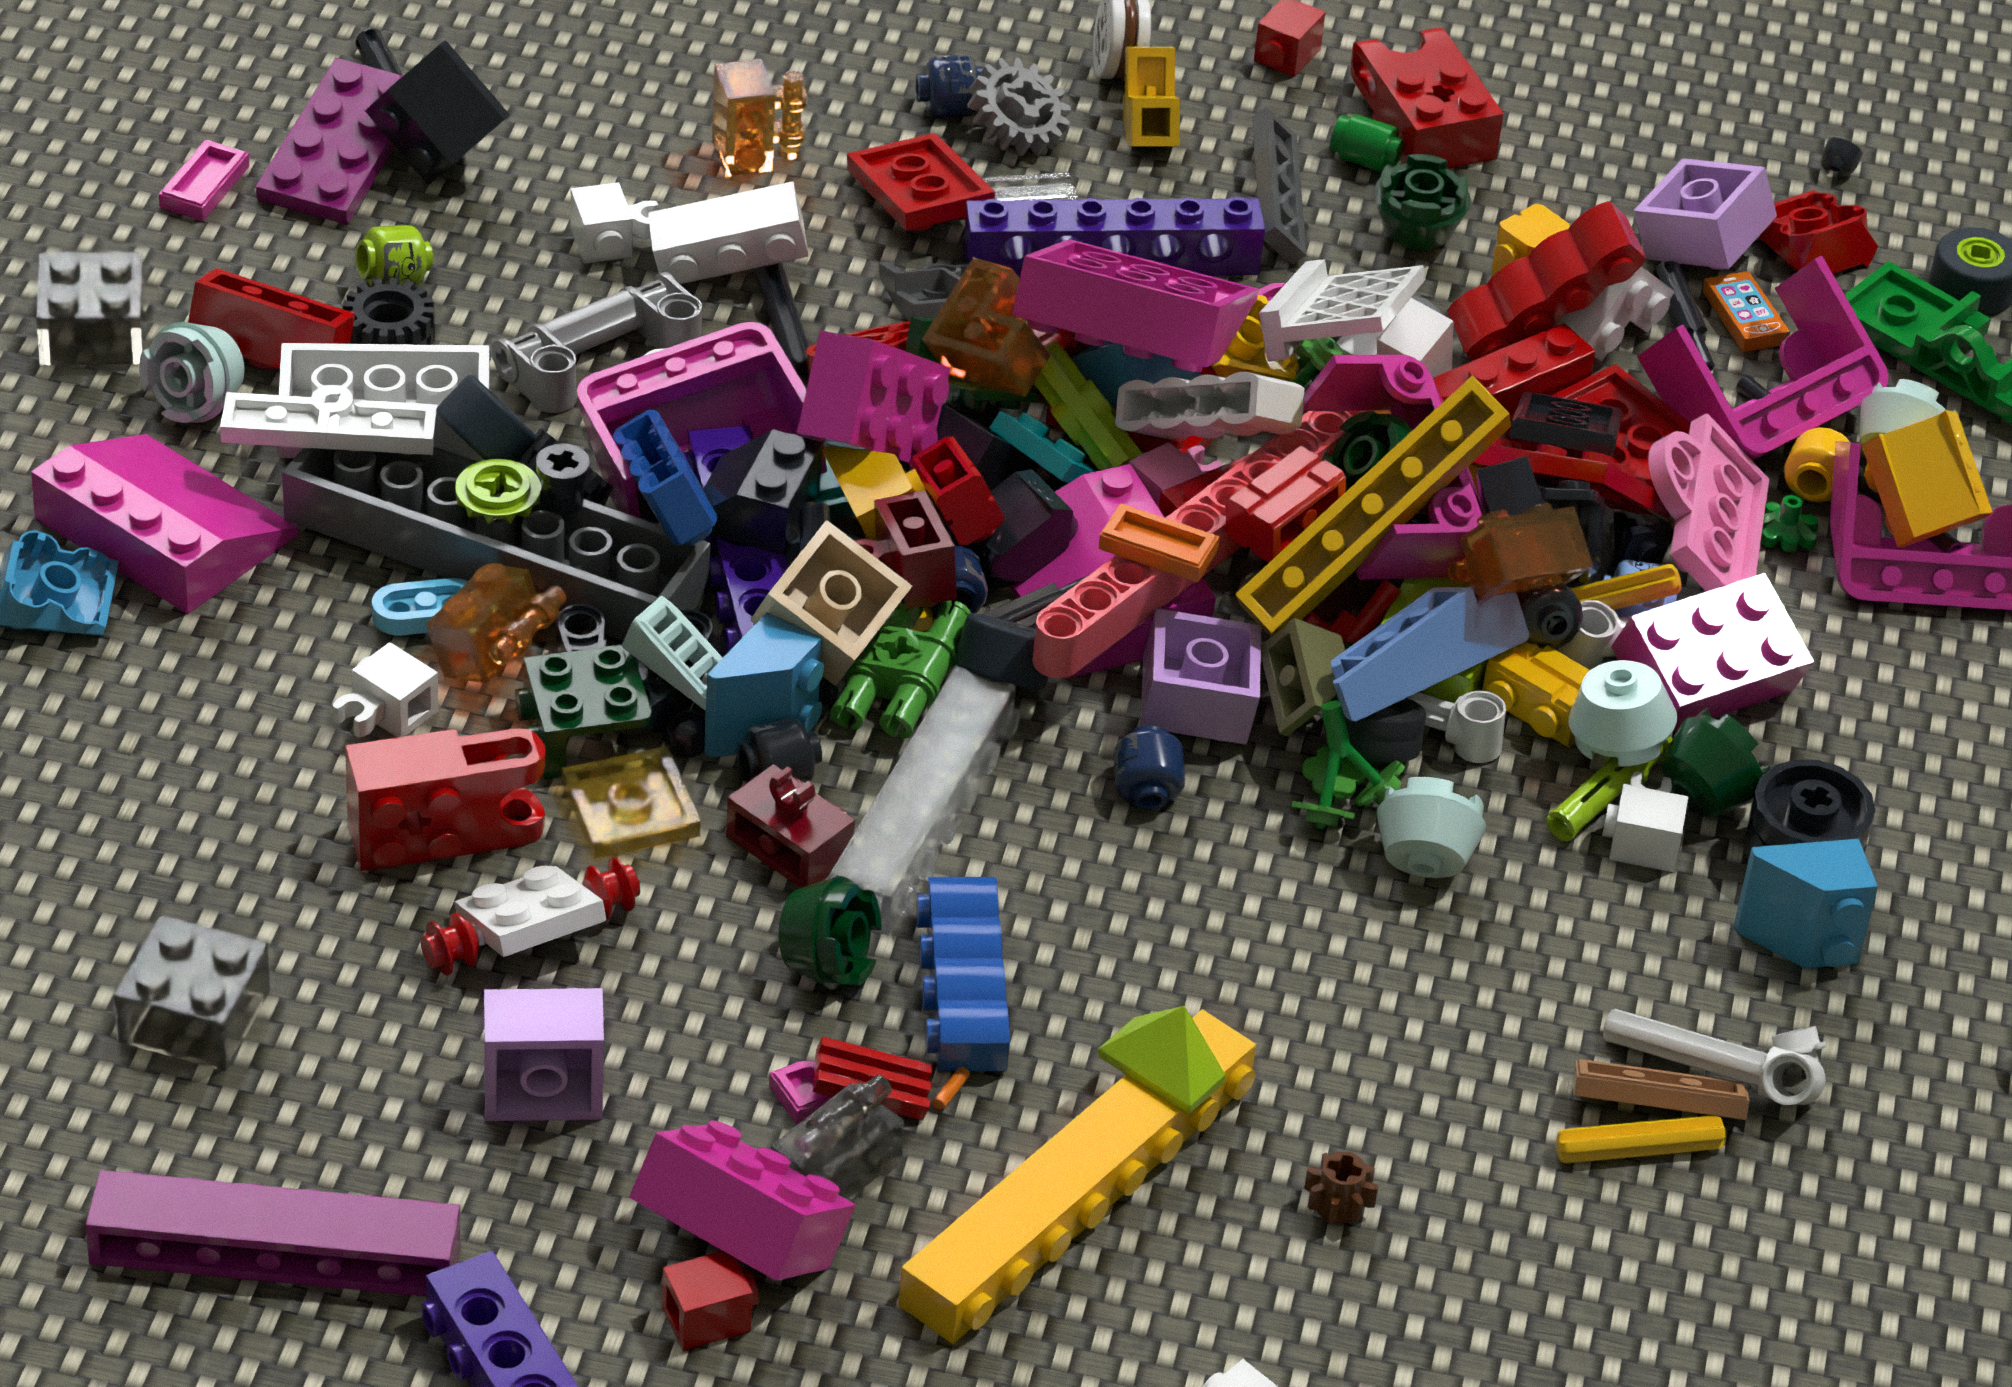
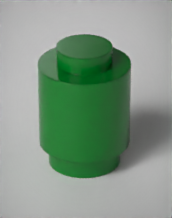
[1329,114,1404,173]

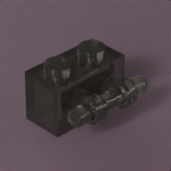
[771,1074,903,1203]

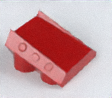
[1759,190,1878,274]

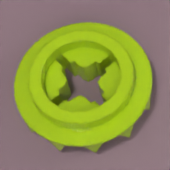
[455,459,541,525]

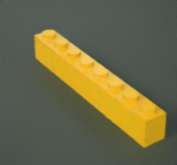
[898,1009,1256,1344]

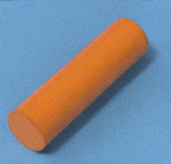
[932,1067,970,1111]

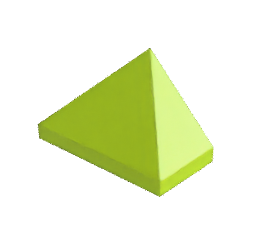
[1098,1006,1226,1114]

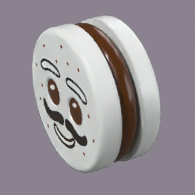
[1093,0,1151,81]

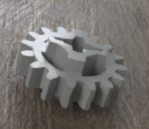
[967,58,1071,156]

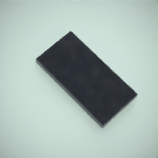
[1509,391,1623,457]

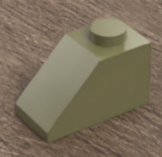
[1261,618,1345,736]

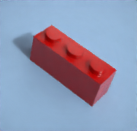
[188,268,355,369]

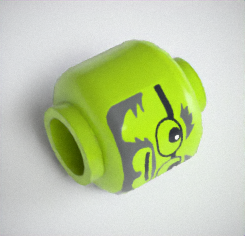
[355,225,433,288]

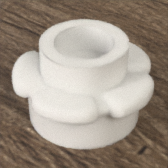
[1771,1026,1826,1068]

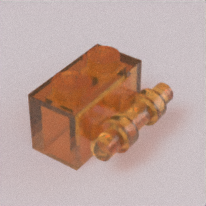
[712,59,807,177]
[1448,503,1593,599]
[426,563,566,684]

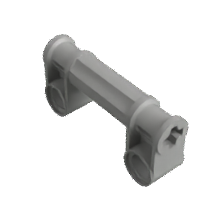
[491,272,702,413]

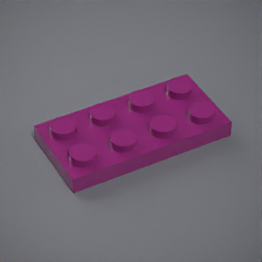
[256,58,403,225]

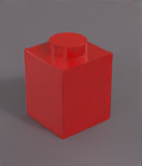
[1254,0,1326,77]
[662,1251,759,1351]

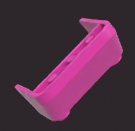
[1637,256,1888,459]
[577,322,827,519]
[1303,355,1497,580]
[1830,441,2012,610]

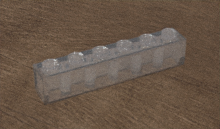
[828,666,1020,936]

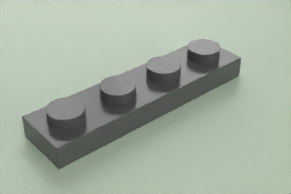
[1252,107,1307,266]

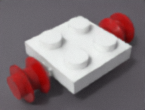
[420,857,640,976]

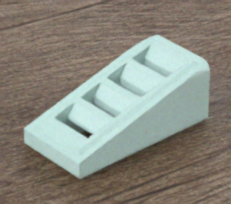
[622,596,722,711]

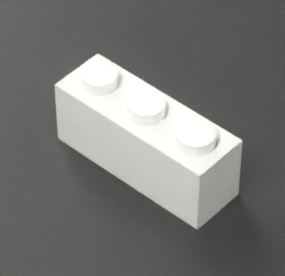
[648,181,809,284]

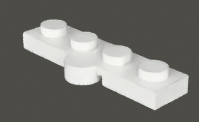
[220,385,438,455]

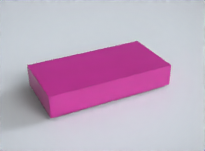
[159,140,250,221]

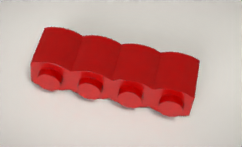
[1447,201,1647,361]

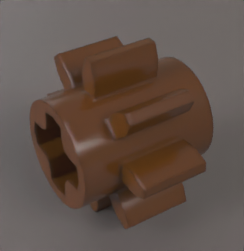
[1304,1151,1379,1224]

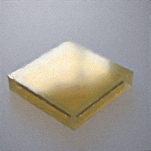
[562,746,701,859]

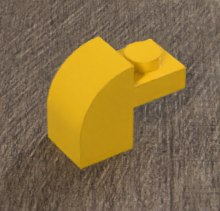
[1123,47,1180,146]

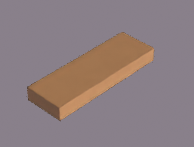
[1572,1059,1749,1120]

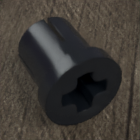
[536,443,590,515]

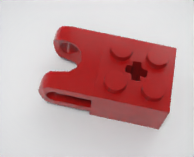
[1350,27,1504,169]
[345,729,546,871]

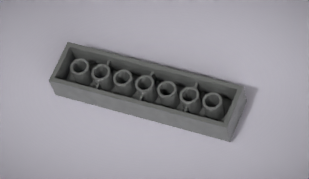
[282,447,710,641]

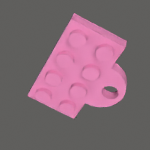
[1648,413,1769,592]

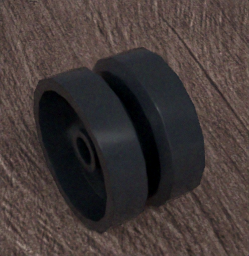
[1743,759,1876,865]

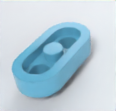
[372,578,479,636]

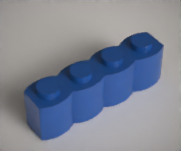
[613,410,717,545]
[916,877,1010,1071]

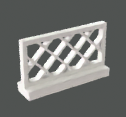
[1259,259,1426,361]

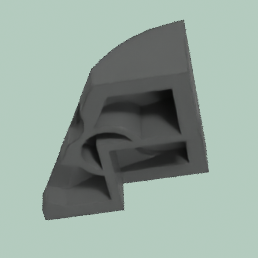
[879,262,1006,321]

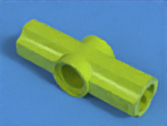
[1022,341,1142,471]

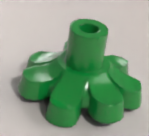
[1761,495,1818,552]

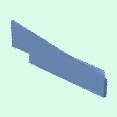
[1330,582,1530,722]

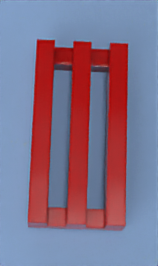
[812,1036,932,1121]

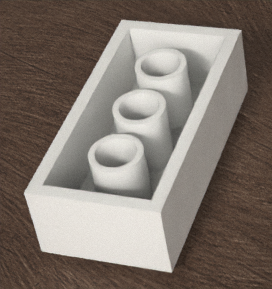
[279,343,489,460]

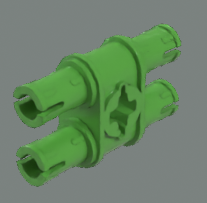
[830,601,971,739]

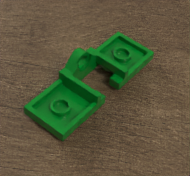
[1844,261,2012,424]

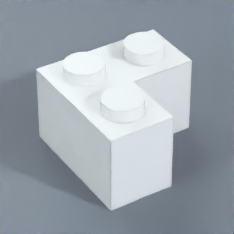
[1554,267,1675,361]
[1337,298,1453,378]

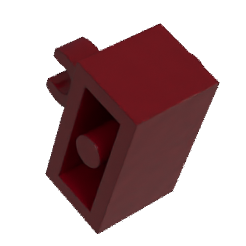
[855,490,957,609]
[726,764,855,888]

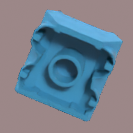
[0,530,119,636]

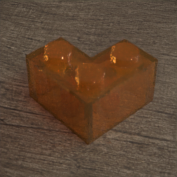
[922,257,1051,397]

